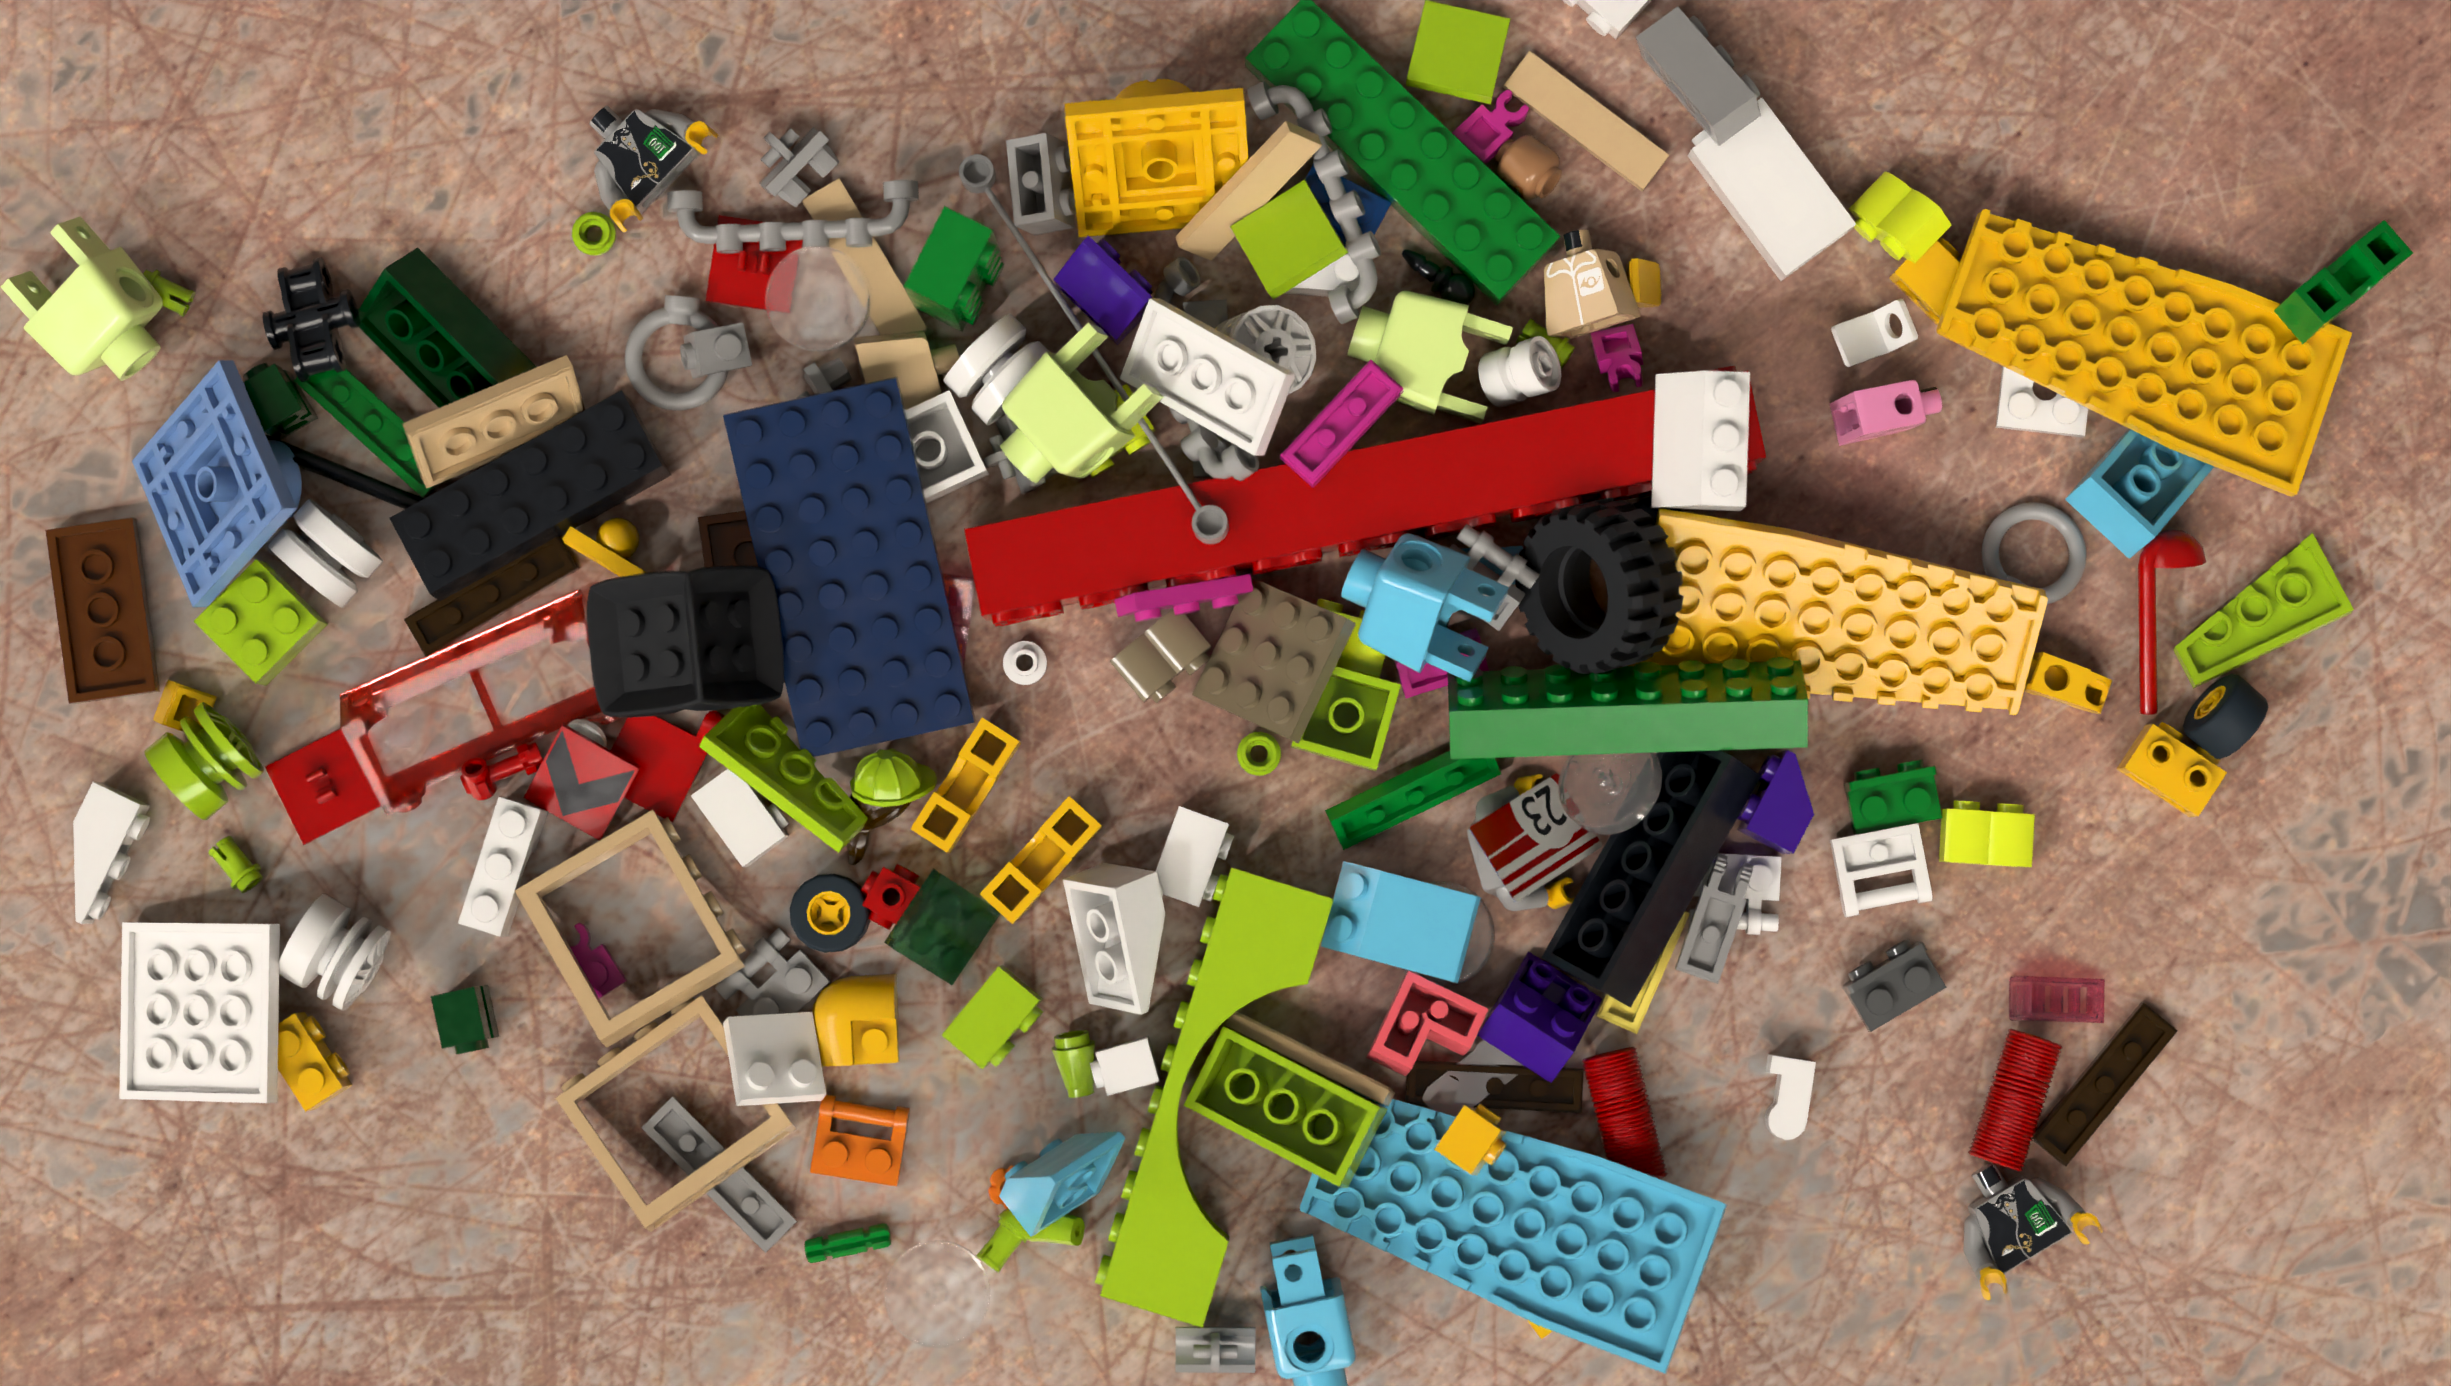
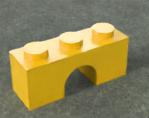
[910,717,1021,853]
[980,796,1103,924]

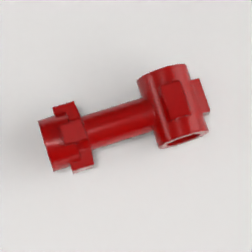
[460,742,543,801]

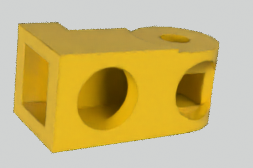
[2024,652,2112,714]

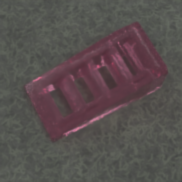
[2009,976,2105,1023]

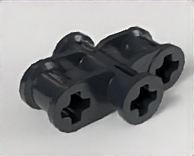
[262,257,360,382]

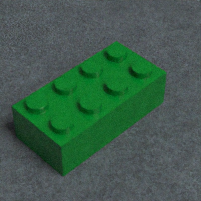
[904,206,1004,332]

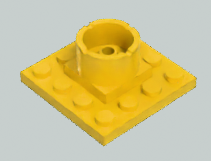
[1064,79,1248,237]

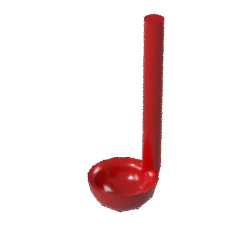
[2138,530,2206,715]

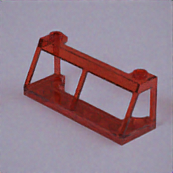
[340,589,619,816]

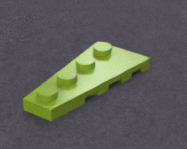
[2173,533,2354,689]

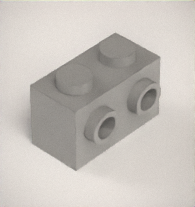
[1006,133,1076,235]

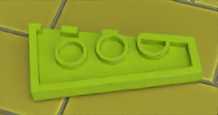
[699,704,868,853]

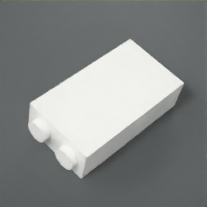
[1688,98,1856,281]

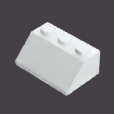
[1651,371,1750,511]

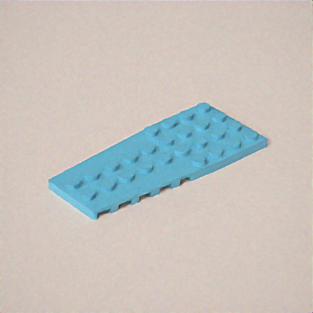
[1300,1086,1728,1374]

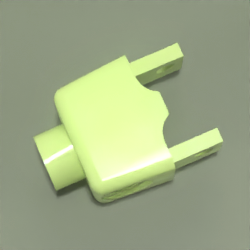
[1,217,163,381]
[1347,290,1513,424]
[1000,323,1163,483]

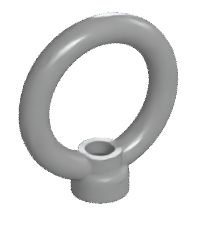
[625,295,728,411]
[1982,502,2086,604]

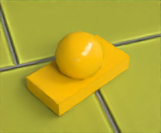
[563,518,647,577]

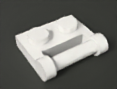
[1830,823,1932,918]

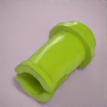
[143,269,196,317]
[1516,319,1575,369]
[208,836,263,893]

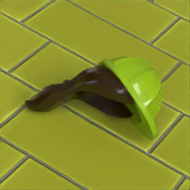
[846,749,937,865]

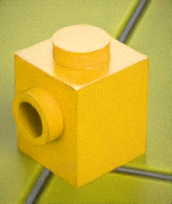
[1434,1103,1506,1176]

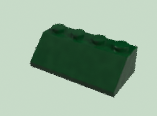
[358,247,537,408]

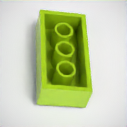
[1183,1026,1388,1188]

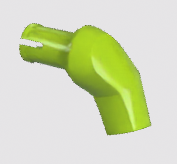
[976,1208,1085,1273]

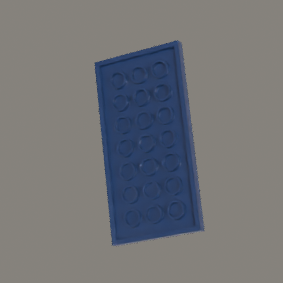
[723,377,976,757]

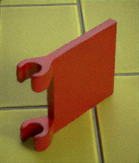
[611,710,725,823]

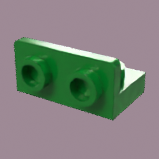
[1844,759,1942,835]

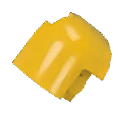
[812,974,899,1067]

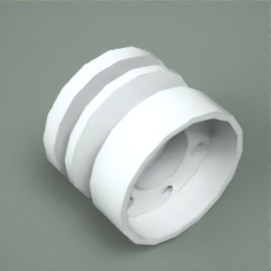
[1215,305,1316,394]
[278,894,391,1011]

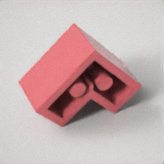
[1366,971,1489,1076]

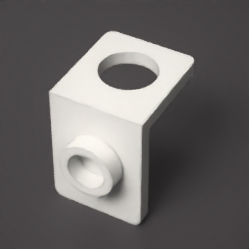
[1831,299,1918,367]

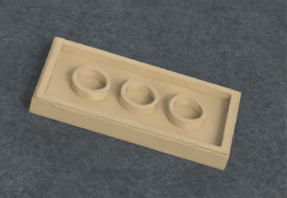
[402,355,585,489]

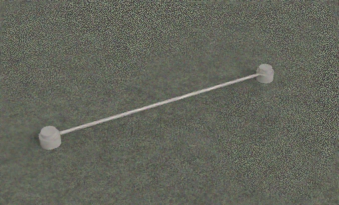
[959,154,1229,544]

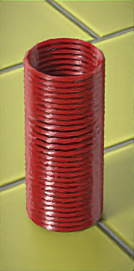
[1968,1029,2063,1172]
[1581,1047,1668,1179]

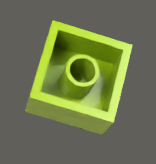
[193,559,328,686]
[1291,666,1401,771]
[942,965,1043,1069]

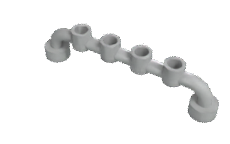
[1247,81,1381,324]
[667,180,919,253]
[1154,257,1259,481]

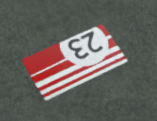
[1469,773,1602,902]

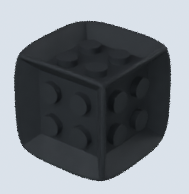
[587,566,784,718]

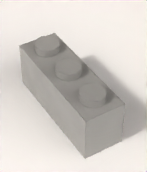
[1636,6,1761,146]

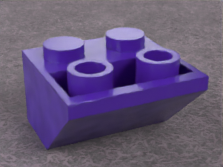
[1053,235,1153,345]
[1737,750,1814,855]
[1477,951,1602,1083]

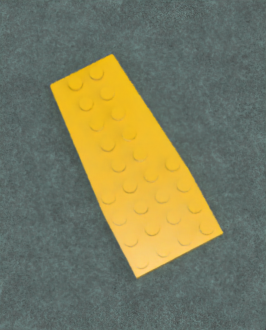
[1936,209,2352,497]
[1628,508,2048,715]

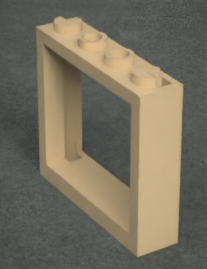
[514,810,746,1048]
[555,995,796,1232]

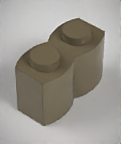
[1110,609,1212,703]

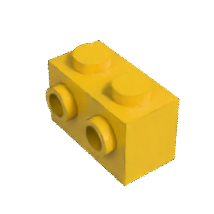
[2117,722,2227,817]
[278,1012,352,1112]

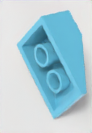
[2065,429,2214,559]
[1321,861,1481,983]
[999,1131,1126,1237]

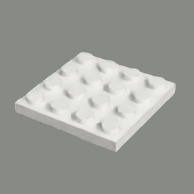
[119,922,280,1103]

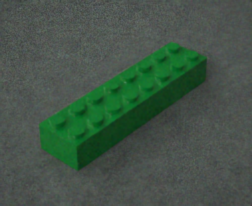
[1245,0,1561,306]
[1447,657,1808,759]

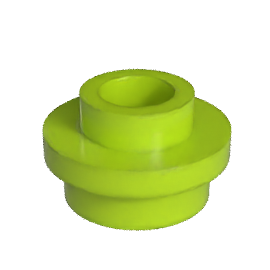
[572,212,616,256]
[1237,732,1281,776]

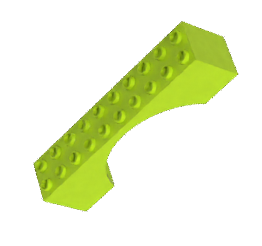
[1095,868,1334,1328]

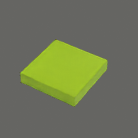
[1406,0,1510,104]
[1230,180,1348,300]

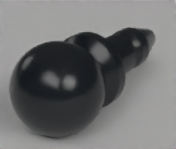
[1402,249,1475,305]

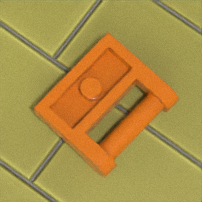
[810,1094,910,1187]

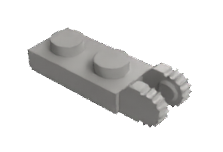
[1675,853,1754,984]

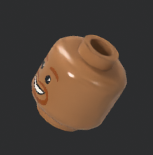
[1495,135,1562,200]

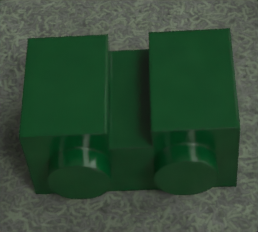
[244,363,318,440]
[431,985,499,1055]

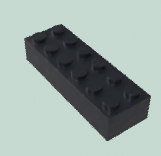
[389,390,671,601]
[1541,750,1761,1008]

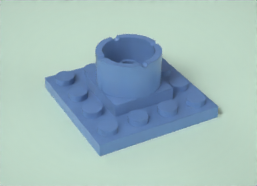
[132,360,302,607]

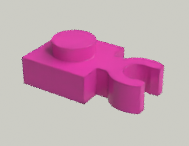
[1452,90,1529,165]
[1590,324,1643,392]
[569,923,628,999]

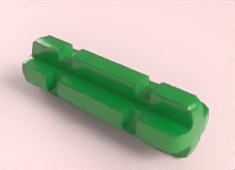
[804,1223,891,1263]

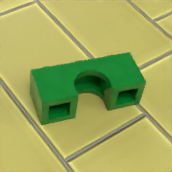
[2274,220,2413,344]

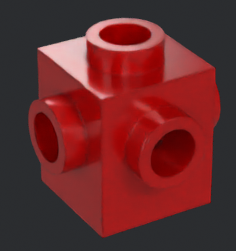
[861,864,927,930]

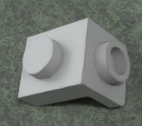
[680,322,752,379]

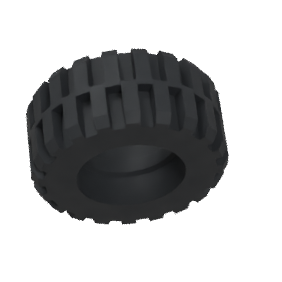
[1515,498,1683,674]

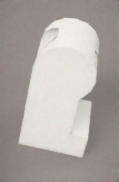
[1765,1054,1816,1140]

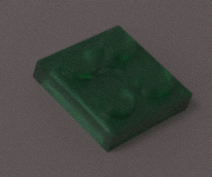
[884,869,1000,985]

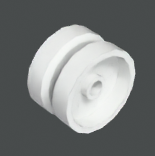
[943,313,1049,426]
[268,499,383,608]

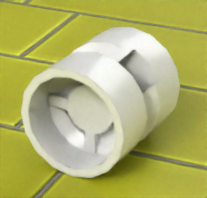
[1478,336,1561,408]

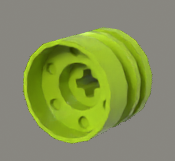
[145,702,264,820]

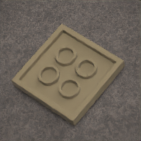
[1192,578,1356,743]

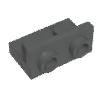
[1842,939,1947,1032]

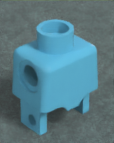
[1341,533,1509,682]
[1260,1234,1356,1386]

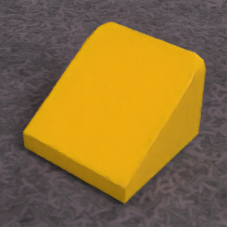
[1626,258,1661,308]
[154,680,217,732]

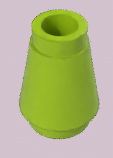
[1051,1030,1095,1098]

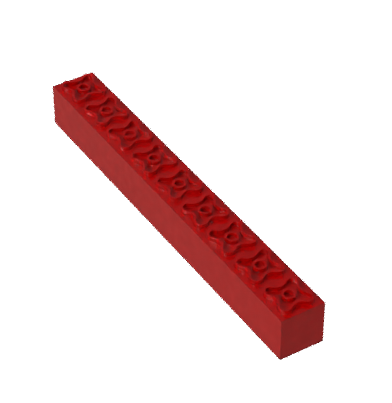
[964,366,1766,627]

